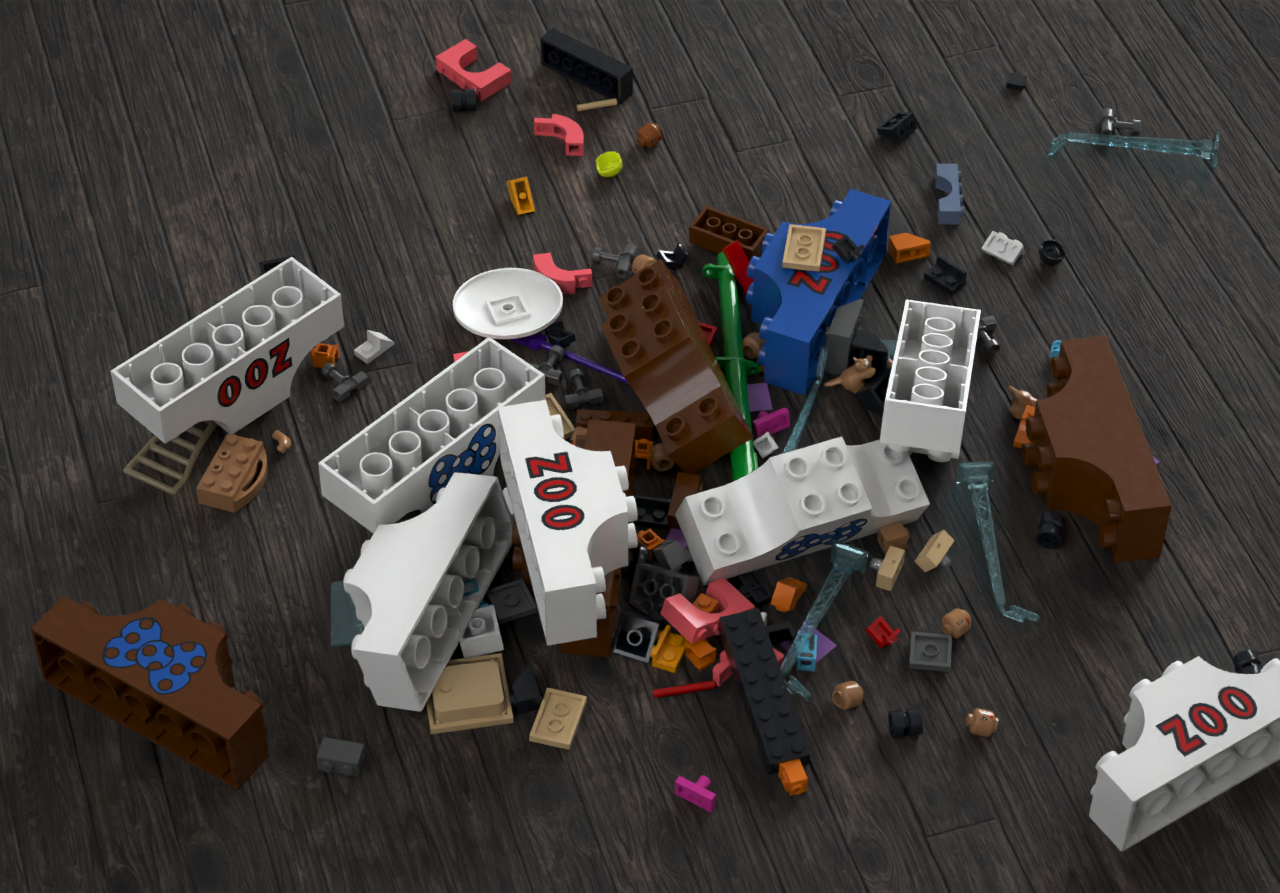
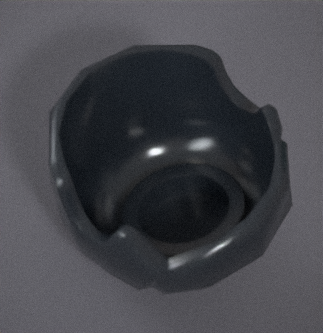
[1038,239,1066,266]
[623,543,650,573]

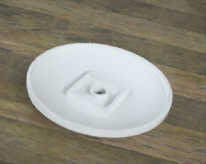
[453,268,563,339]

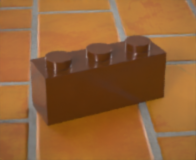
[667,472,704,530]

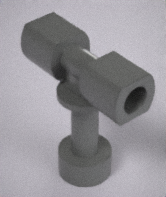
[1101,108,1141,139]
[592,244,638,278]
[977,316,1000,355]
[528,345,565,386]
[321,362,369,402]
[564,369,604,410]

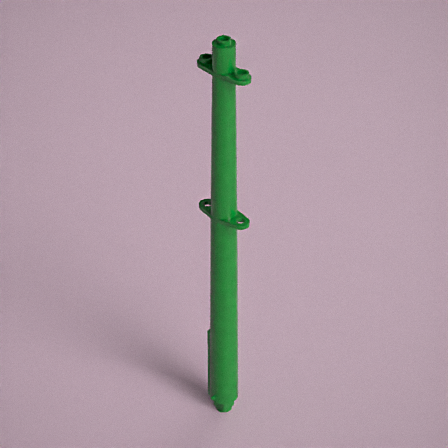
[702,252,761,482]

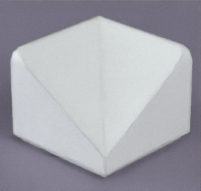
[753,432,780,459]

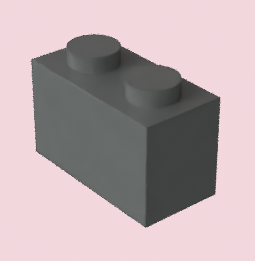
[316,737,366,777]

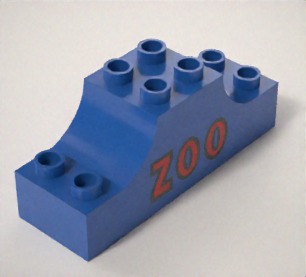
[746,189,891,395]

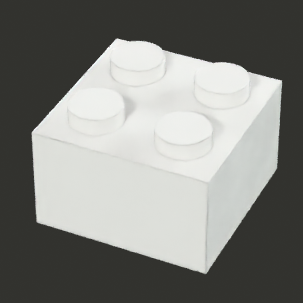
[459,605,504,658]

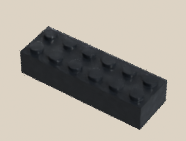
[540,28,633,104]

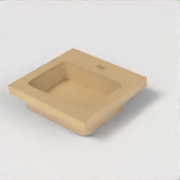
[426,653,513,734]

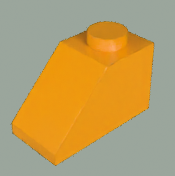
[506,177,535,215]

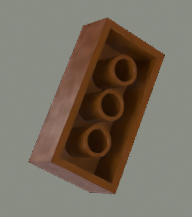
[689,206,769,262]

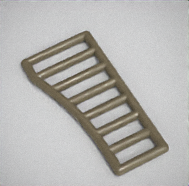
[123,420,218,495]

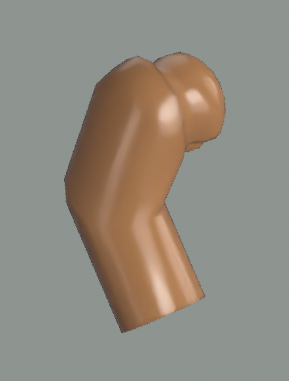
[272,430,291,454]

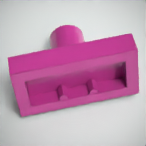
[752,408,790,439]
[675,775,716,812]

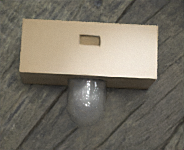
[914,530,955,572]
[870,546,905,591]

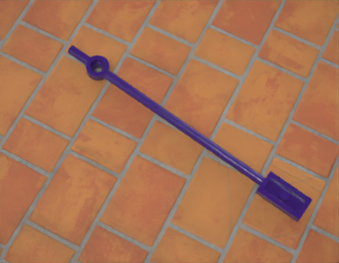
[509,332,629,384]

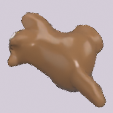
[824,355,876,394]
[1008,386,1038,419]

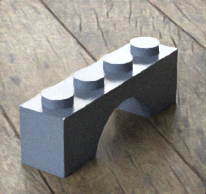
[935,163,964,225]

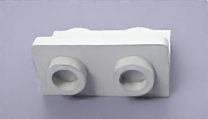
[981,231,1025,266]

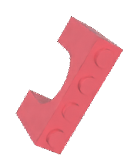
[436,39,511,101]
[660,578,755,644]

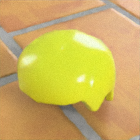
[596,152,623,178]

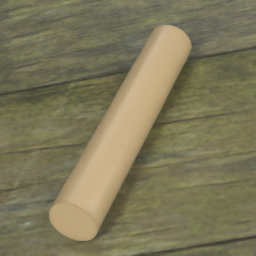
[577,98,617,112]

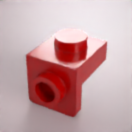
[865,616,901,649]

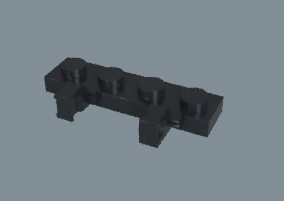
[735,570,773,607]

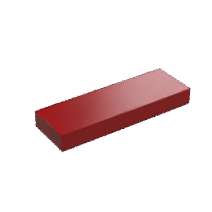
[722,240,753,295]

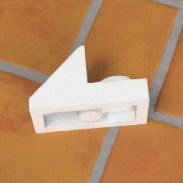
[354,330,394,364]

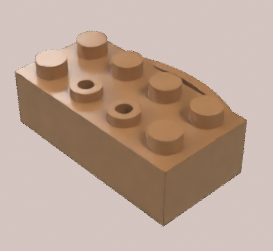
[196,433,268,513]

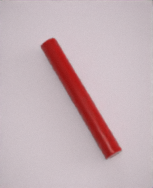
[653,680,715,698]

